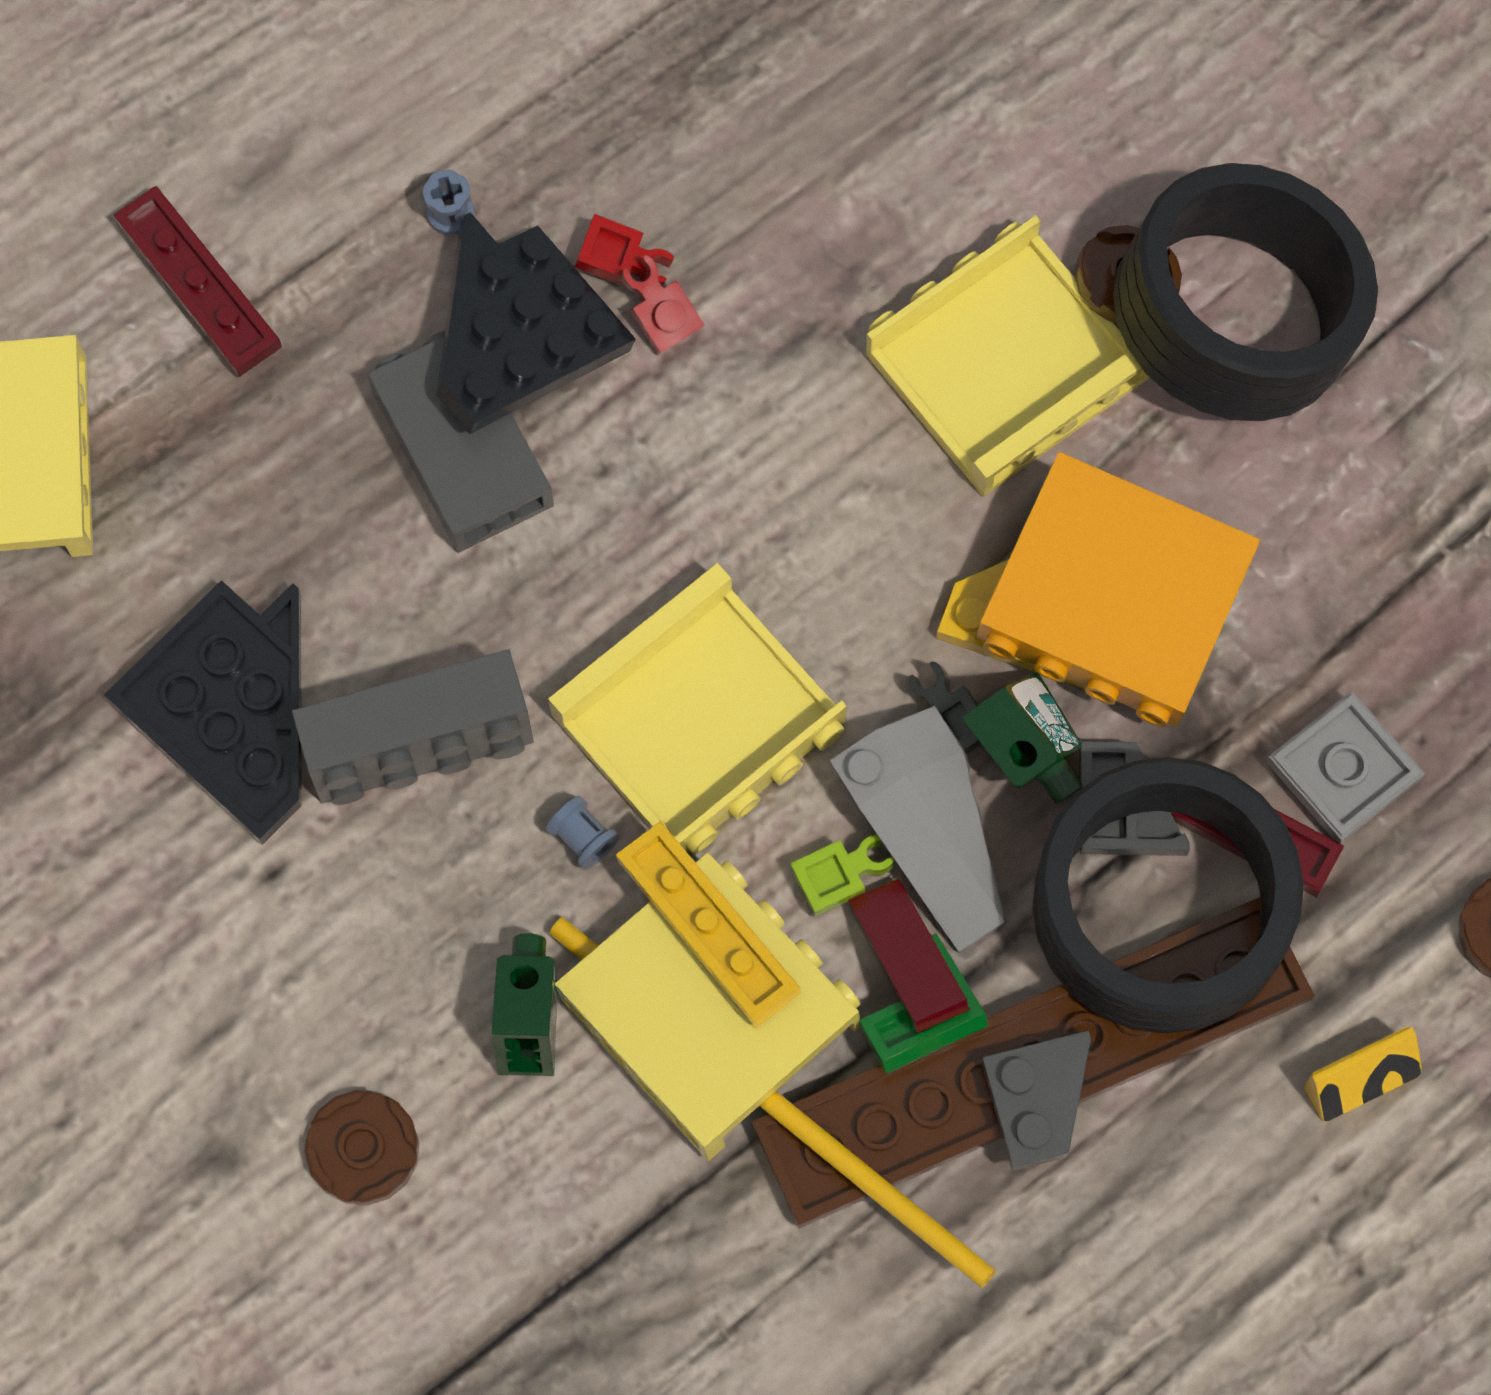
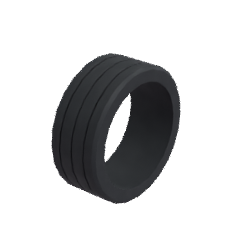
[1113,163,1378,421]
[1032,757,1304,1034]

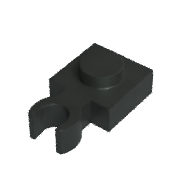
[908,661,981,754]

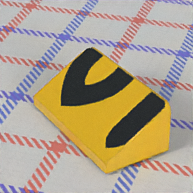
[1304,1026,1422,1122]

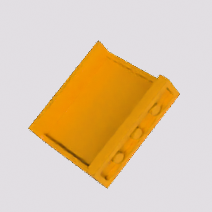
[975,451,1261,728]

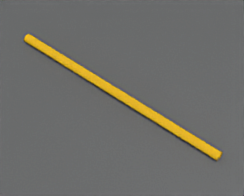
[549,917,996,1288]

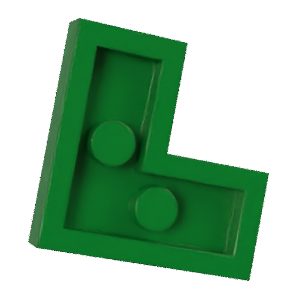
[859,933,988,1074]

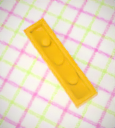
[616,821,801,1028]

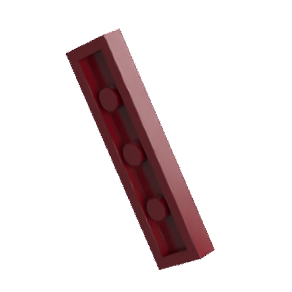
[113,185,282,377]

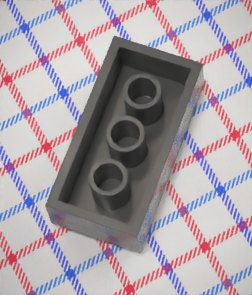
[292,649,534,805]

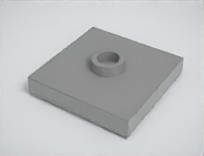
[1266,691,1425,844]

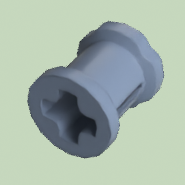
[423,170,474,235]
[546,796,620,870]

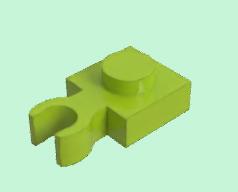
[790,834,894,918]

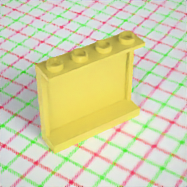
[865,215,1150,497]
[0,335,93,557]
[548,563,847,855]
[555,852,861,1162]

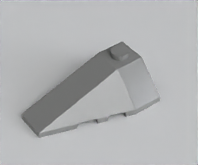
[830,706,1007,953]

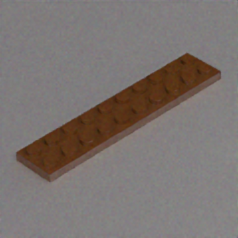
[752,897,1315,1229]

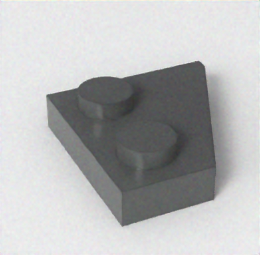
[1079,741,1190,856]
[981,1031,1091,1171]

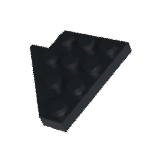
[436,212,636,434]
[104,580,302,845]

